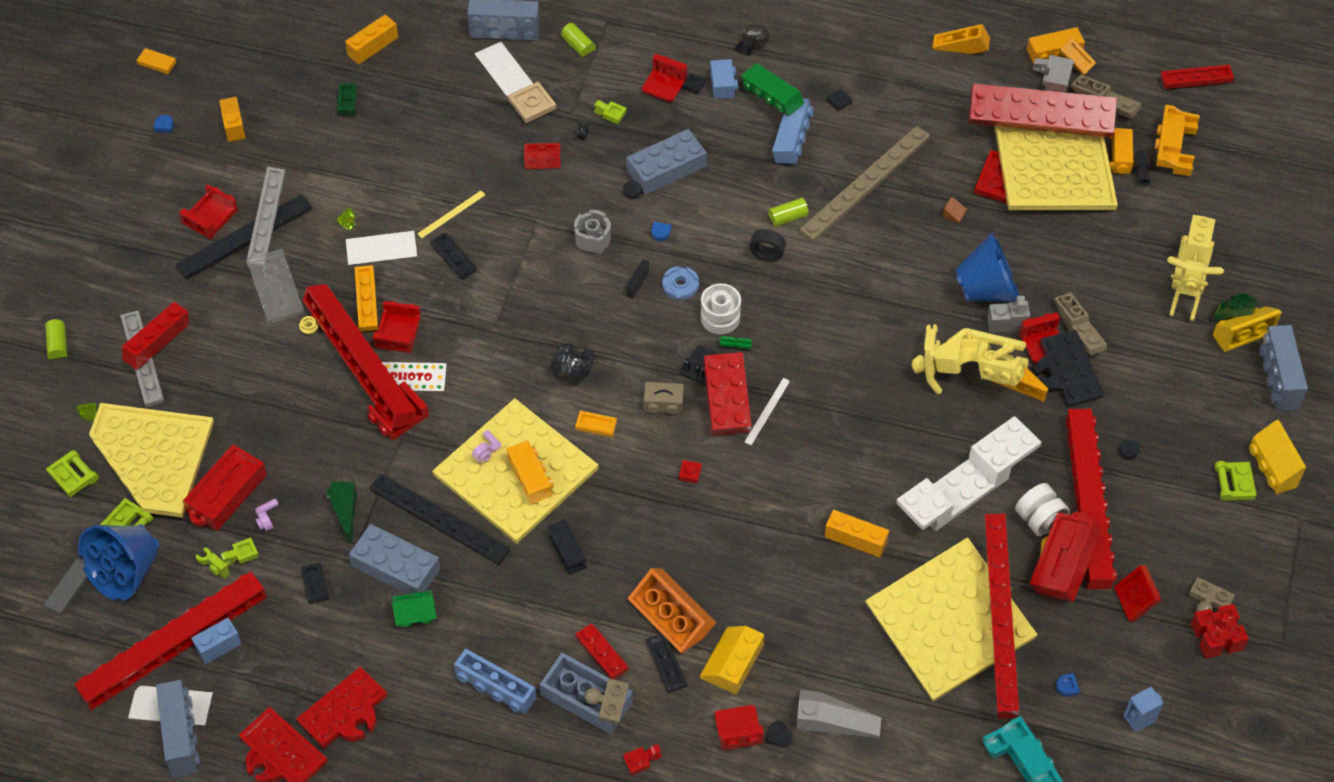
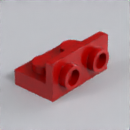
[524,143,561,169]

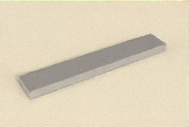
[246,167,286,269]
[120,310,165,408]

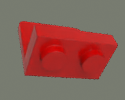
[642,54,687,102]
[1019,312,1060,363]
[715,705,764,751]

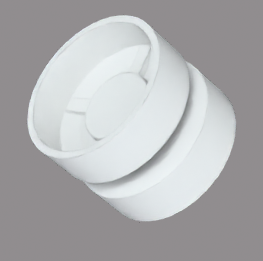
[701,284,741,334]
[1015,483,1070,536]

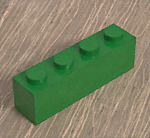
[741,63,805,116]

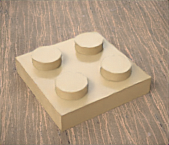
[508,82,556,123]

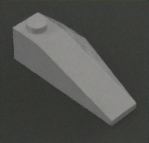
[796,690,881,738]

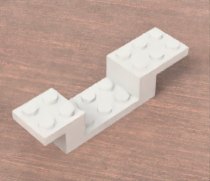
[896,416,1041,532]

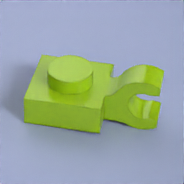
[594,100,627,124]
[221,538,259,566]
[196,548,230,579]

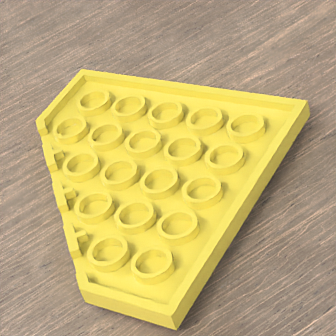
[89,403,214,518]

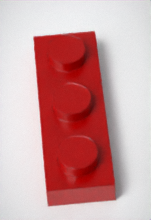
[575,623,629,680]

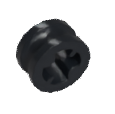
[577,122,589,139]

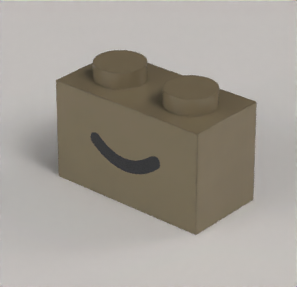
[644,382,684,414]

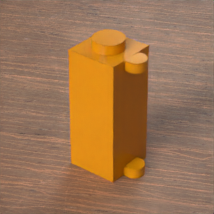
[1108,128,1133,174]

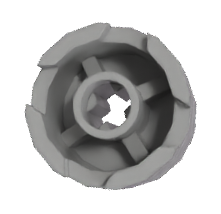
[574,210,611,254]

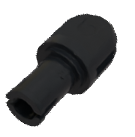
[1133,150,1151,186]

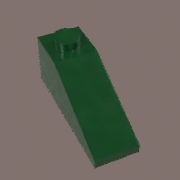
[326,481,357,543]

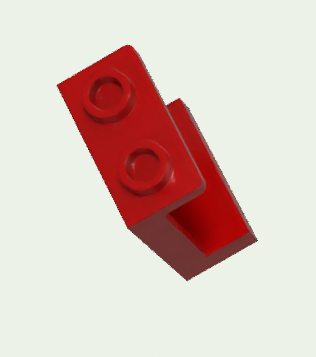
[179,184,238,240]
[373,301,421,353]
[367,381,429,441]

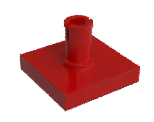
[1114,565,1161,622]

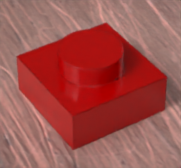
[679,460,702,484]

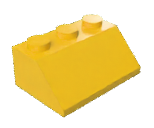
[1213,306,1282,352]
[1249,420,1306,494]
[700,626,764,695]

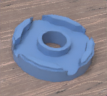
[662,266,699,300]

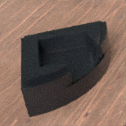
[735,39,753,56]

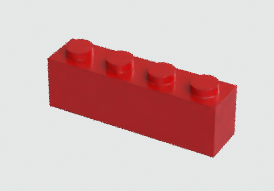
[122,302,189,370]

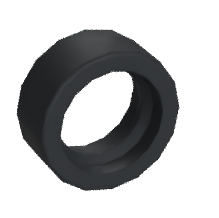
[749,229,786,262]

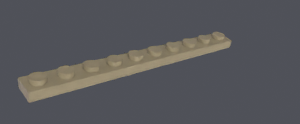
[799,126,930,243]

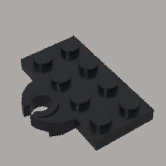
[1034,329,1104,408]

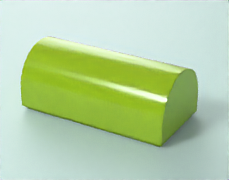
[561,23,596,57]
[768,198,808,227]
[45,319,68,360]

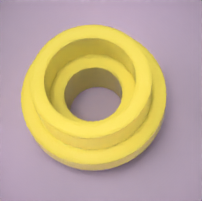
[299,316,318,334]

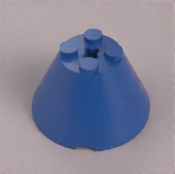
[955,233,1020,303]
[78,524,159,601]

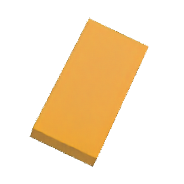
[1059,38,1096,75]
[136,48,176,74]
[575,411,617,438]

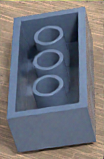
[467,0,540,40]
[626,129,707,195]
[1259,325,1308,411]
[349,524,440,594]
[539,653,633,735]
[156,680,201,778]

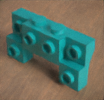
[982,716,1063,782]

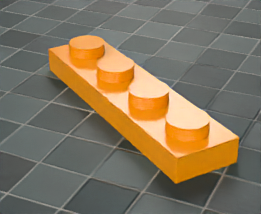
[355,265,378,332]

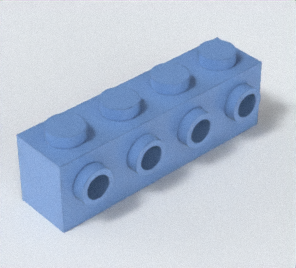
[772,99,814,164]
[454,649,536,714]

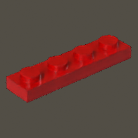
[1160,64,1234,89]

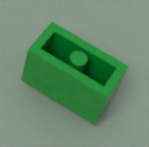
[392,590,437,627]

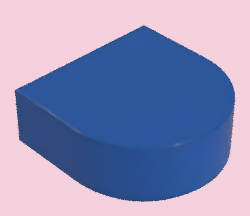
[153,115,174,133]
[652,222,672,241]
[1056,673,1080,697]

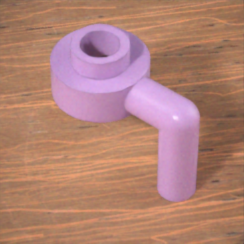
[472,430,501,462]
[255,499,279,532]

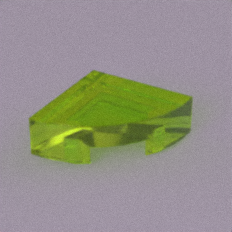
[336,207,355,231]
[76,402,97,422]

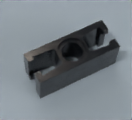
[548,519,587,576]

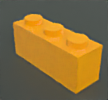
[345,15,398,65]
[1026,27,1085,64]
[506,440,554,505]
[825,510,889,558]

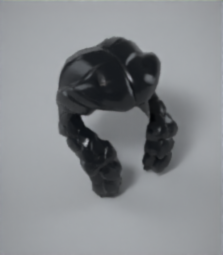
[550,343,595,384]

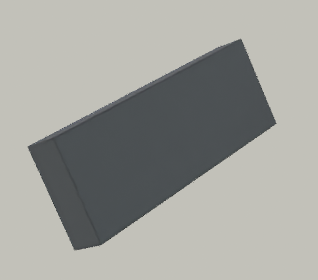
[44,557,88,616]

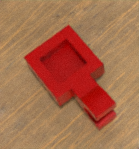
[623,744,662,776]

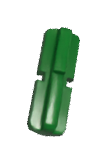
[720,336,752,349]

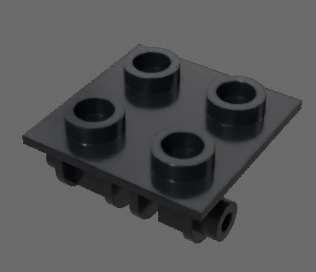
[680,344,718,385]

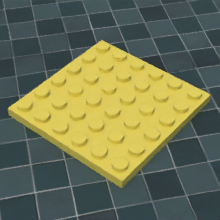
[995,126,1118,210]
[432,398,599,544]
[865,538,1037,702]

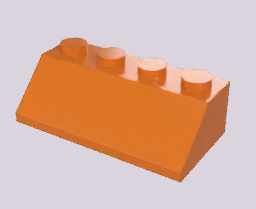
[627,568,717,653]

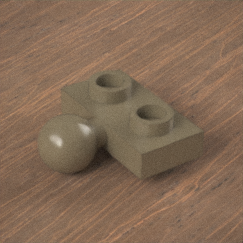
[1188,577,1235,612]
[585,679,629,725]

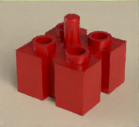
[1191,604,1249,659]

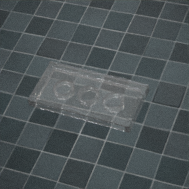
[246,248,304,324]

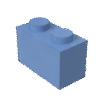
[710,59,738,99]
[192,618,241,664]
[1124,687,1163,732]

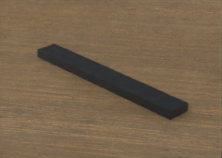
[176,194,312,280]
[370,473,510,565]

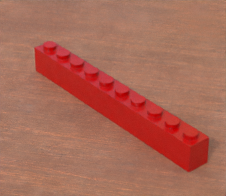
[303,284,416,429]
[1066,409,1117,589]
[985,513,1019,719]
[74,571,267,711]

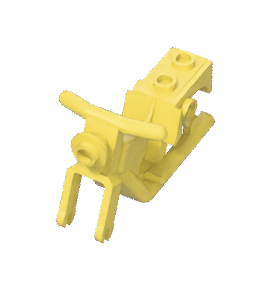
[1167,215,1224,321]
[912,324,1029,394]

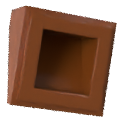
[943,197,967,223]

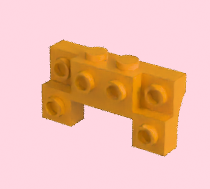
[1154,105,1200,176]

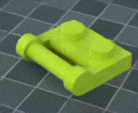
[46,450,99,497]
[1214,461,1257,501]
[100,498,153,526]

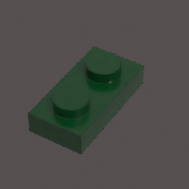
[337,83,357,115]

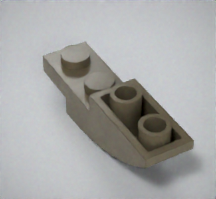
[1071,75,1141,119]
[1054,293,1107,355]

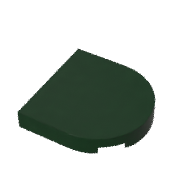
[1215,293,1257,320]

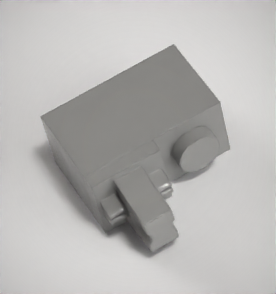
[1033,55,1074,93]
[987,296,1030,333]

